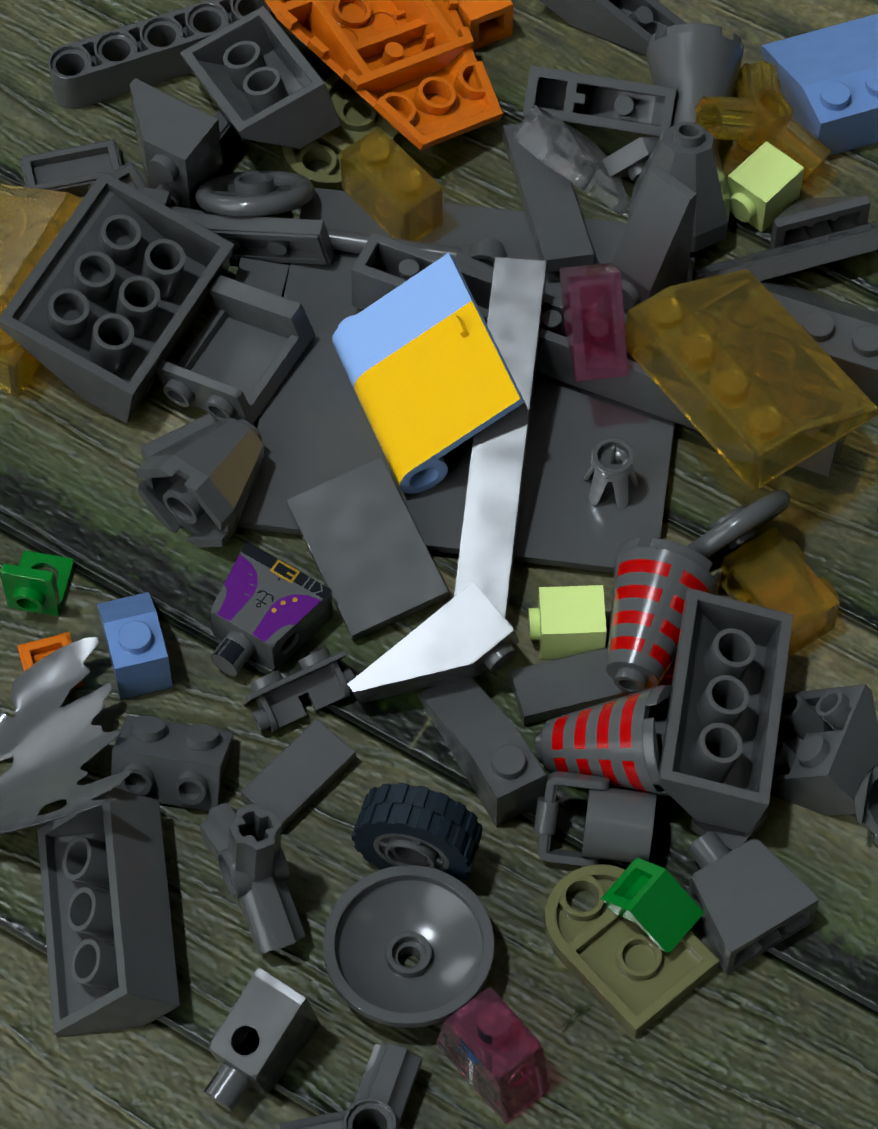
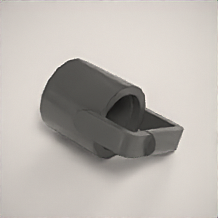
[534,771,657,866]

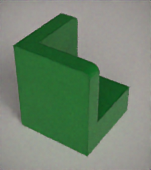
[601,857,704,953]

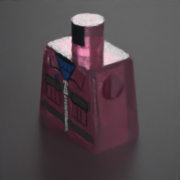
[436,987,550,1124]

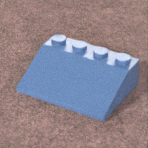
[761,14,878,160]

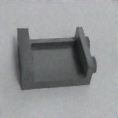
[155,275,315,425]

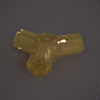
[695,59,831,186]

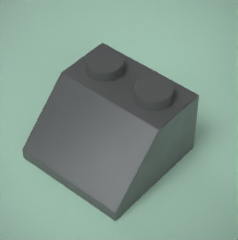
[130,78,224,210]

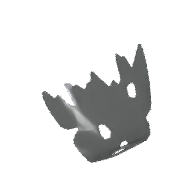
[0,636,133,835]

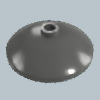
[323,865,494,1028]

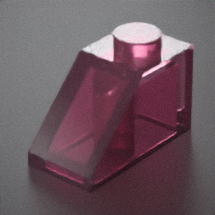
[560,263,628,382]

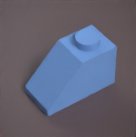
[97,592,173,700]

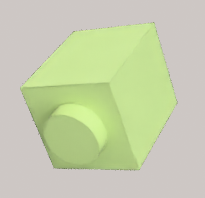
[727,141,804,232]
[528,585,607,660]

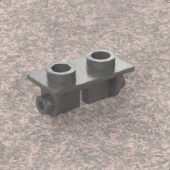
[241,648,355,733]

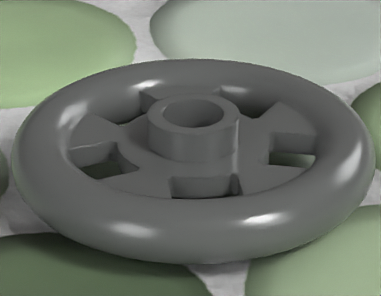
[195,170,314,217]
[687,490,790,559]

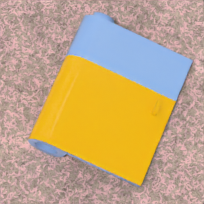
[332,253,525,494]

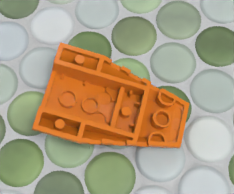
[265,0,503,151]

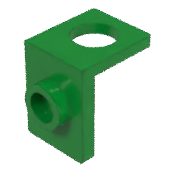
[0,550,75,617]

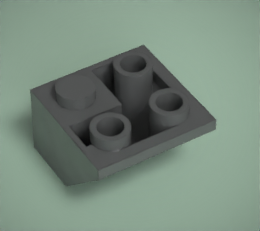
[770,684,878,816]

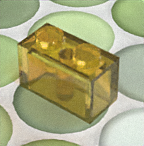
[340,127,443,241]
[720,527,840,657]

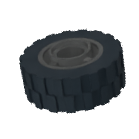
[352,783,483,880]

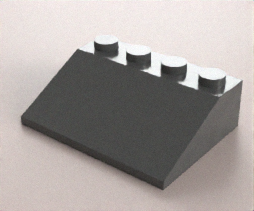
[0,171,234,423]

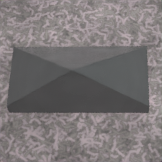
[769,195,871,249]

